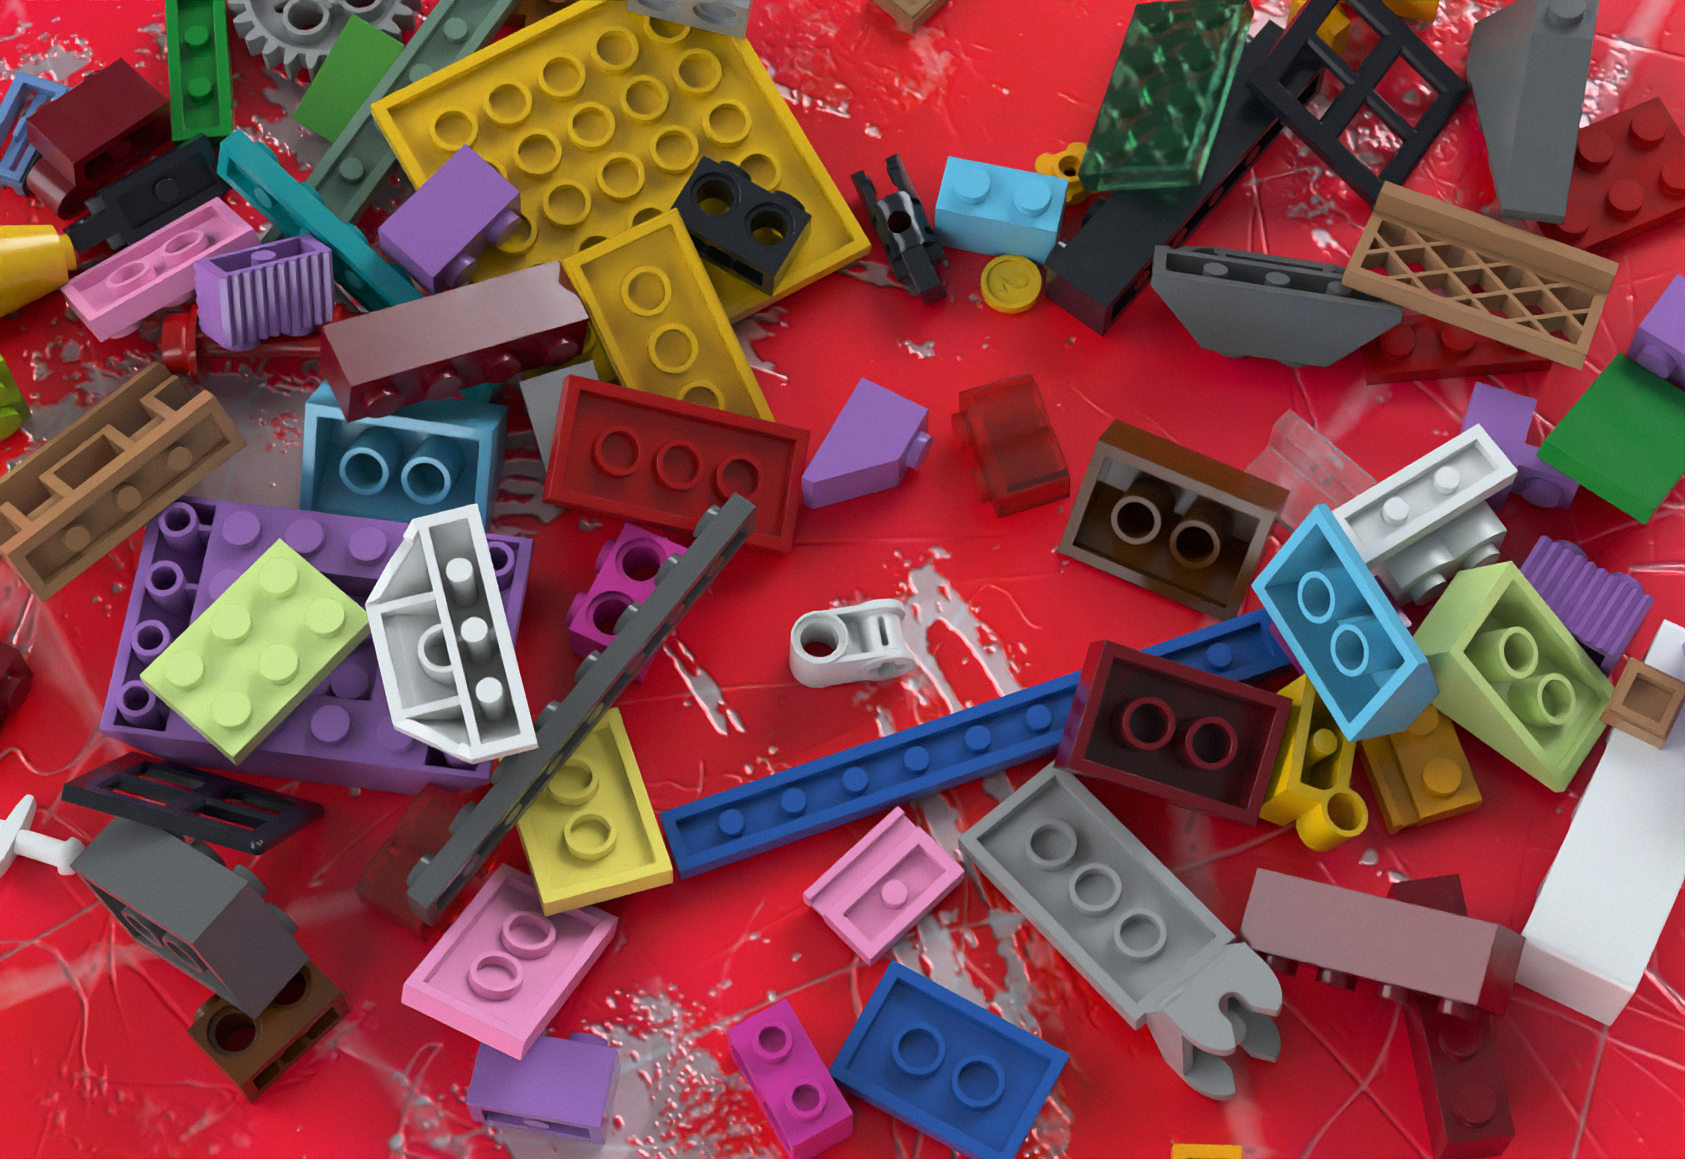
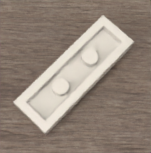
[1332,423,1518,570]

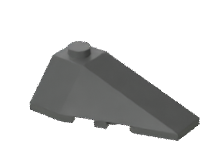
[1466,0,1600,225]

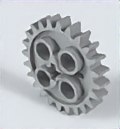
[227,0,422,82]

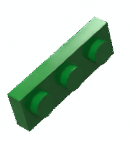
[165,0,236,149]

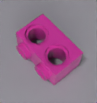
[565,522,688,684]
[726,998,853,1159]

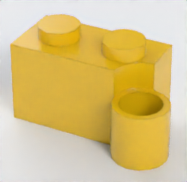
[1259,673,1368,853]

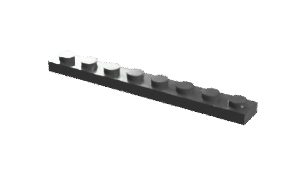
[405,492,756,927]

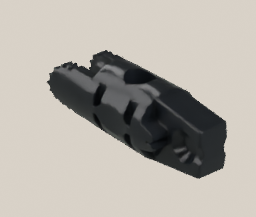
[850,153,947,306]

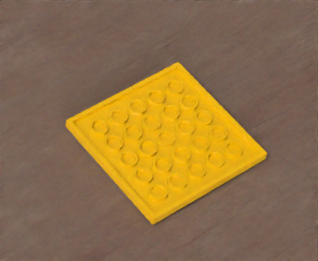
[370,0,871,385]

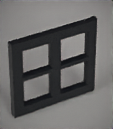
[1243,0,1470,212]
[61,751,324,856]

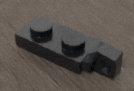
[62,133,233,254]

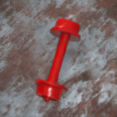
[156,302,367,385]

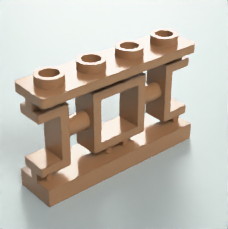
[0,361,247,603]

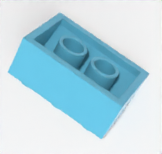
[299,379,509,533]
[1251,503,1440,743]

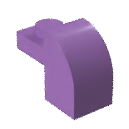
[1459,381,1580,513]

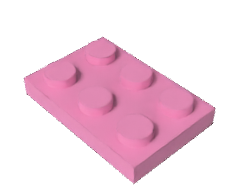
[59,196,262,342]
[401,863,619,1061]

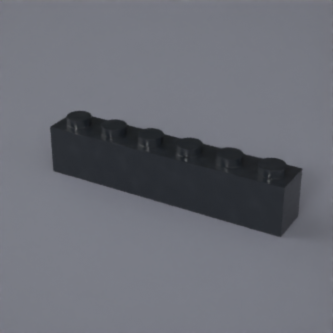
[1044,20,1326,337]

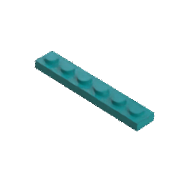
[217,128,507,404]

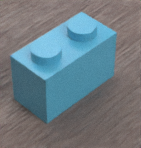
[934,156,1069,266]

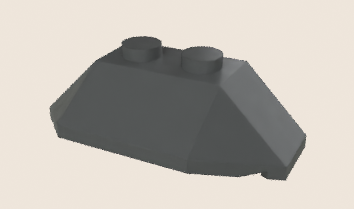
[1151,245,1403,368]

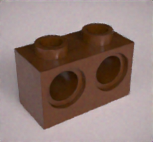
[186,960,351,1104]

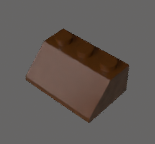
[1057,419,1290,621]

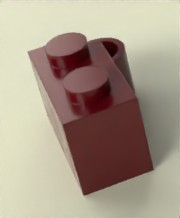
[26,58,171,220]

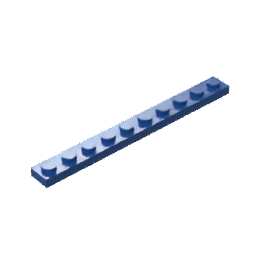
[659,608,1292,880]

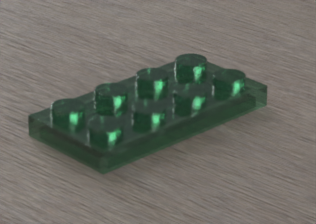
[1077,0,1254,192]

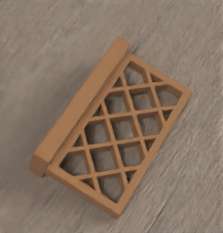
[1341,181,1620,371]

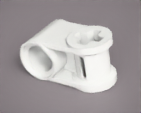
[789,599,916,688]

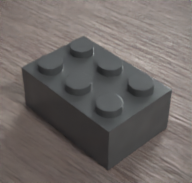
[70,816,310,1019]

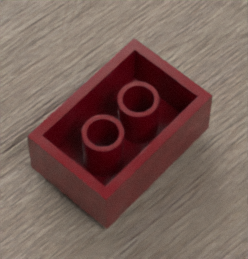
[1053,640,1293,827]

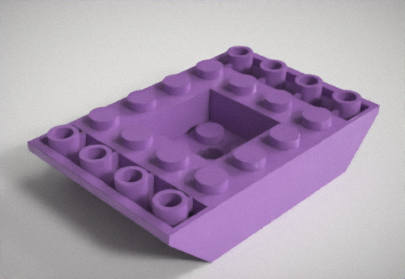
[99,495,535,797]

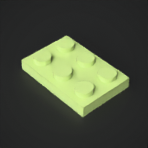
[139,538,371,766]

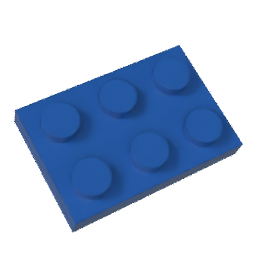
[829,960,1070,1159]

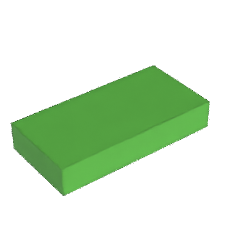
[291,14,405,143]

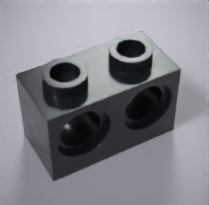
[670,156,812,297]

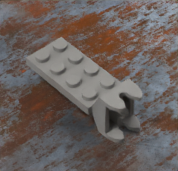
[958,760,1282,1101]

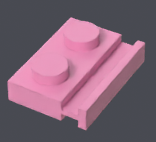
[803,806,965,967]

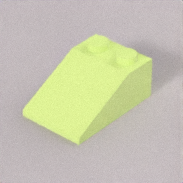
[1413,561,1615,792]

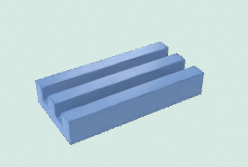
[0,71,73,197]

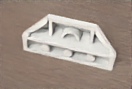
[365,503,539,765]

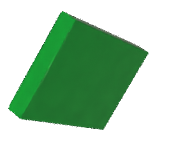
[1536,352,1685,525]

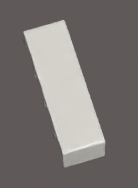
[1514,619,1685,1026]

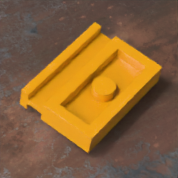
[1356,703,1483,835]

